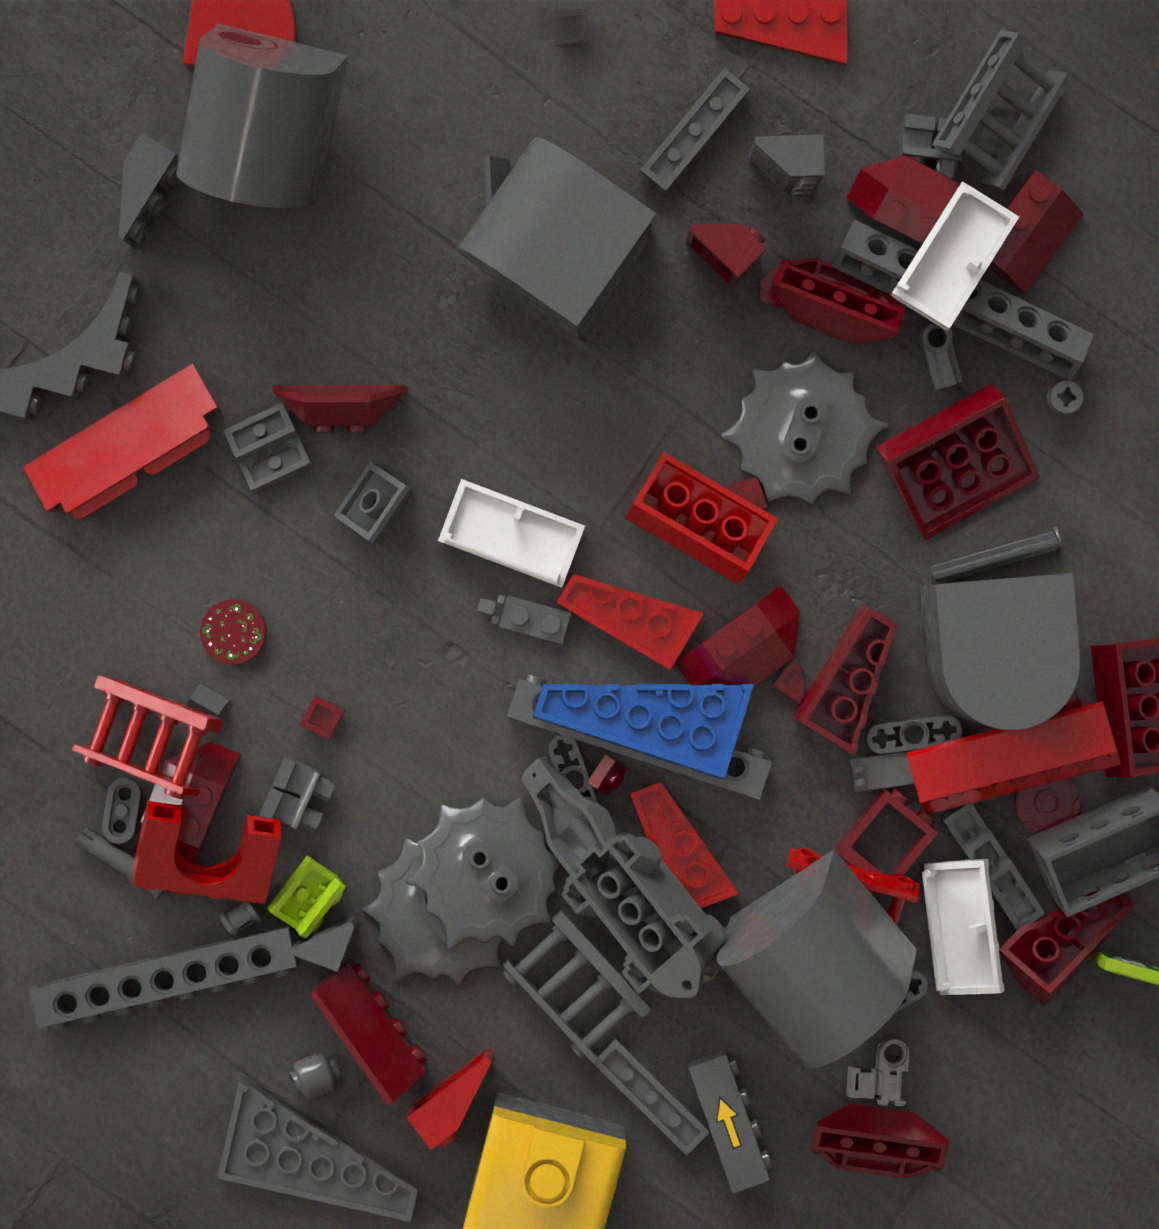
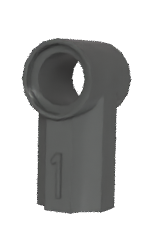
[918,323,963,390]

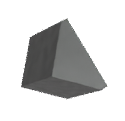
[334,461,413,544]
[290,914,359,972]

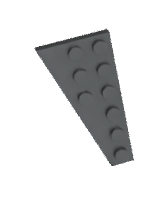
[217,1079,419,1222]

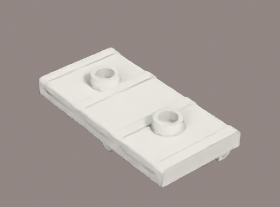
[891,181,1019,331]
[438,479,585,588]
[922,859,1005,995]

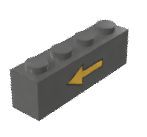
[687,1050,773,1194]

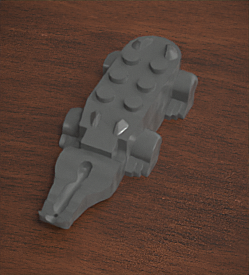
[522,756,726,998]

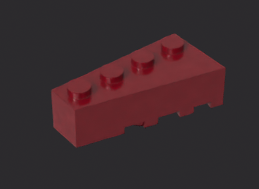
[792,604,897,755]

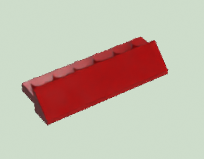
[907,701,1121,815]

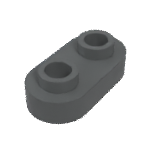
[102,777,142,844]

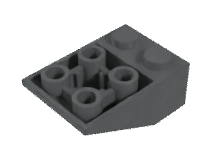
[119,132,181,248]

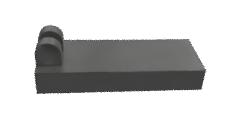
[849,749,919,792]

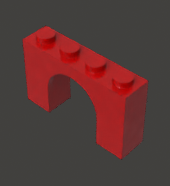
[133,801,281,904]

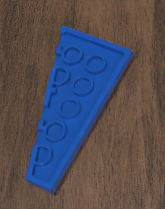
[533,684,754,780]

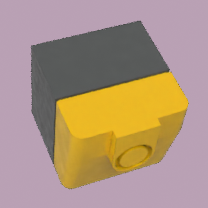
[463,1092,626,1229]

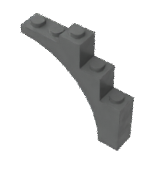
[0,272,140,420]

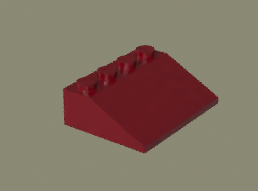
[875,383,1040,540]
[1090,637,1159,777]
[310,959,428,1107]

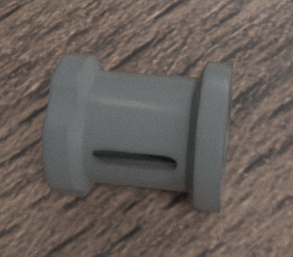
[220,902,264,939]

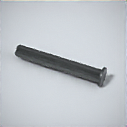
[931,526,1064,584]

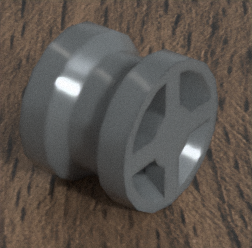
[1046,381,1083,415]

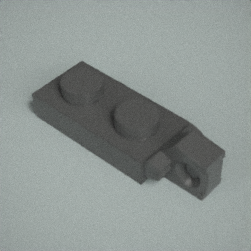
[477,594,571,644]

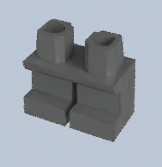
[899,114,963,179]
[260,755,337,830]

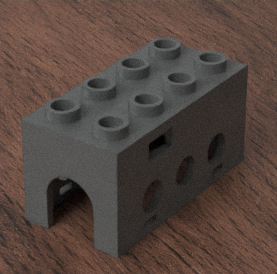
[1027,785,1159,917]

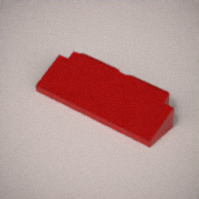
[24,364,221,519]

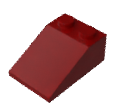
[407,1047,493,1150]

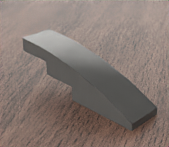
[940,803,1045,931]

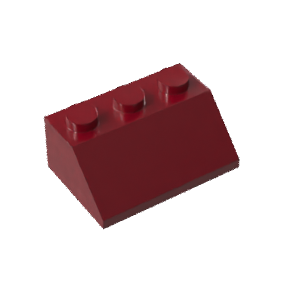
[988,170,1084,294]
[685,224,766,289]

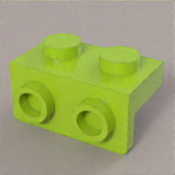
[267,855,345,939]

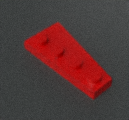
[714,0,847,66]
[557,574,704,670]
[630,781,739,908]

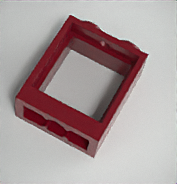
[834,788,938,877]

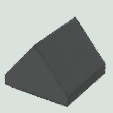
[187,684,229,718]

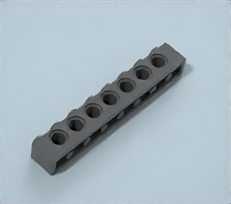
[831,219,1094,381]
[507,674,772,800]
[29,925,300,1031]

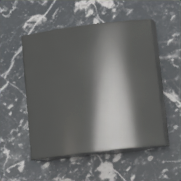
[223,402,313,494]

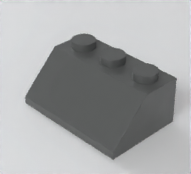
[749,134,825,197]

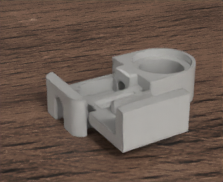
[846,1037,909,1106]

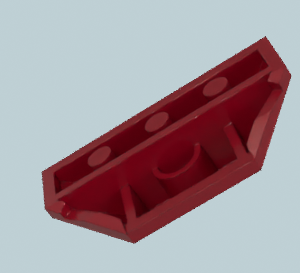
[846,155,961,244]
[772,257,906,345]
[272,385,408,433]
[675,585,800,687]
[140,742,241,864]
[811,1103,949,1179]

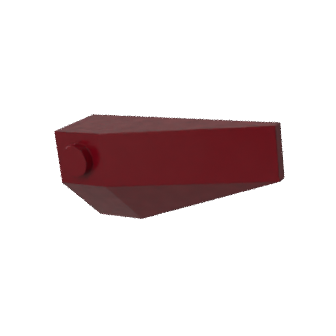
[999,891,1136,1007]

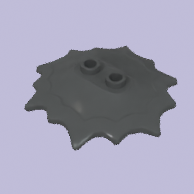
[721,350,888,505]
[406,798,562,950]
[362,838,505,985]

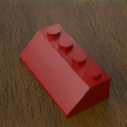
[625,452,778,585]

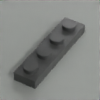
[640,68,750,193]
[593,1037,710,1155]

